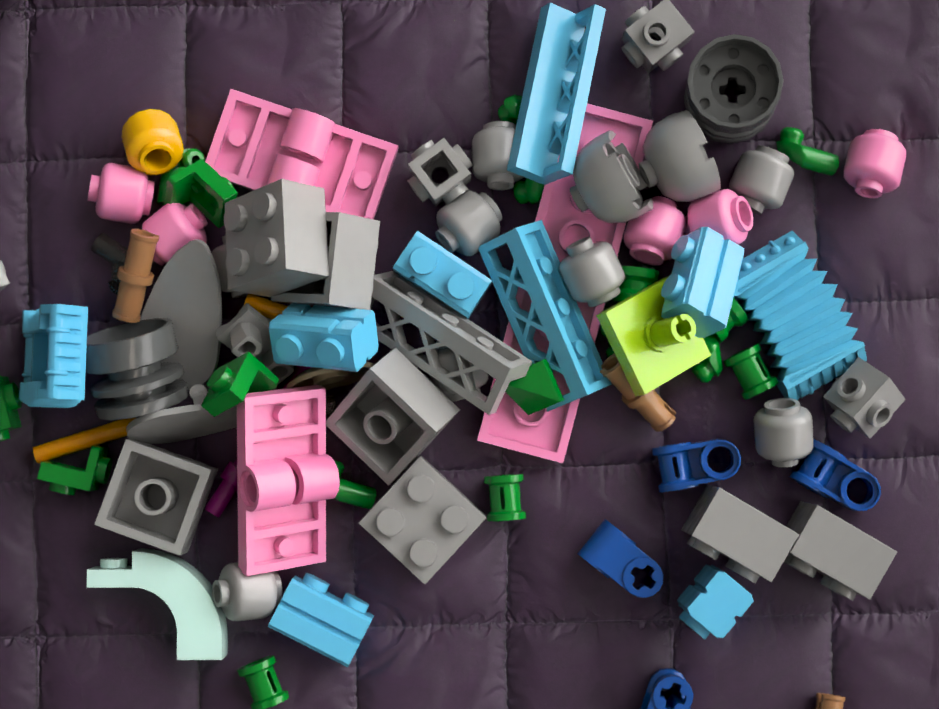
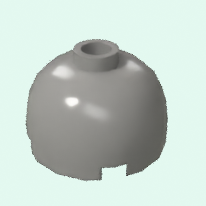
[638,110,721,202]
[570,130,653,223]

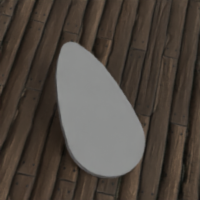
[140,239,222,390]
[126,384,237,444]

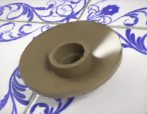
[287,362,374,391]

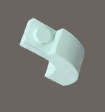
[87,548,228,660]

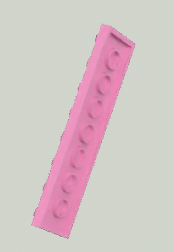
[477,103,653,463]

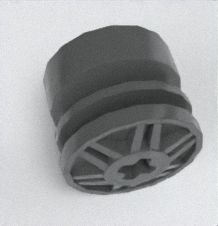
[684,34,784,144]
[86,318,189,420]

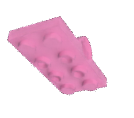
[205,89,399,220]
[237,385,340,576]

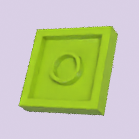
[596,276,711,397]

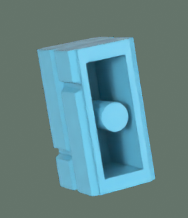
[661,227,745,338]
[393,231,492,319]
[269,303,379,372]
[677,564,754,639]
[268,573,374,667]

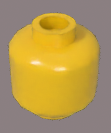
[121,109,184,175]

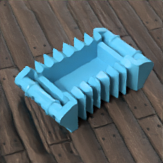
[734,231,867,400]
[19,304,88,408]

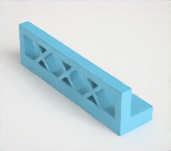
[507,3,606,185]
[478,220,612,412]

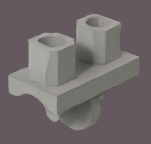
[215,303,294,385]

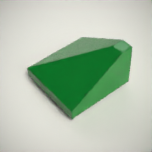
[505,359,564,415]

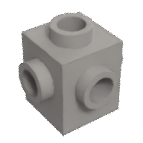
[621,0,695,74]
[407,138,473,207]
[823,357,906,439]

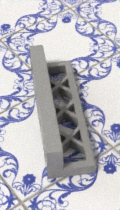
[370,271,532,415]

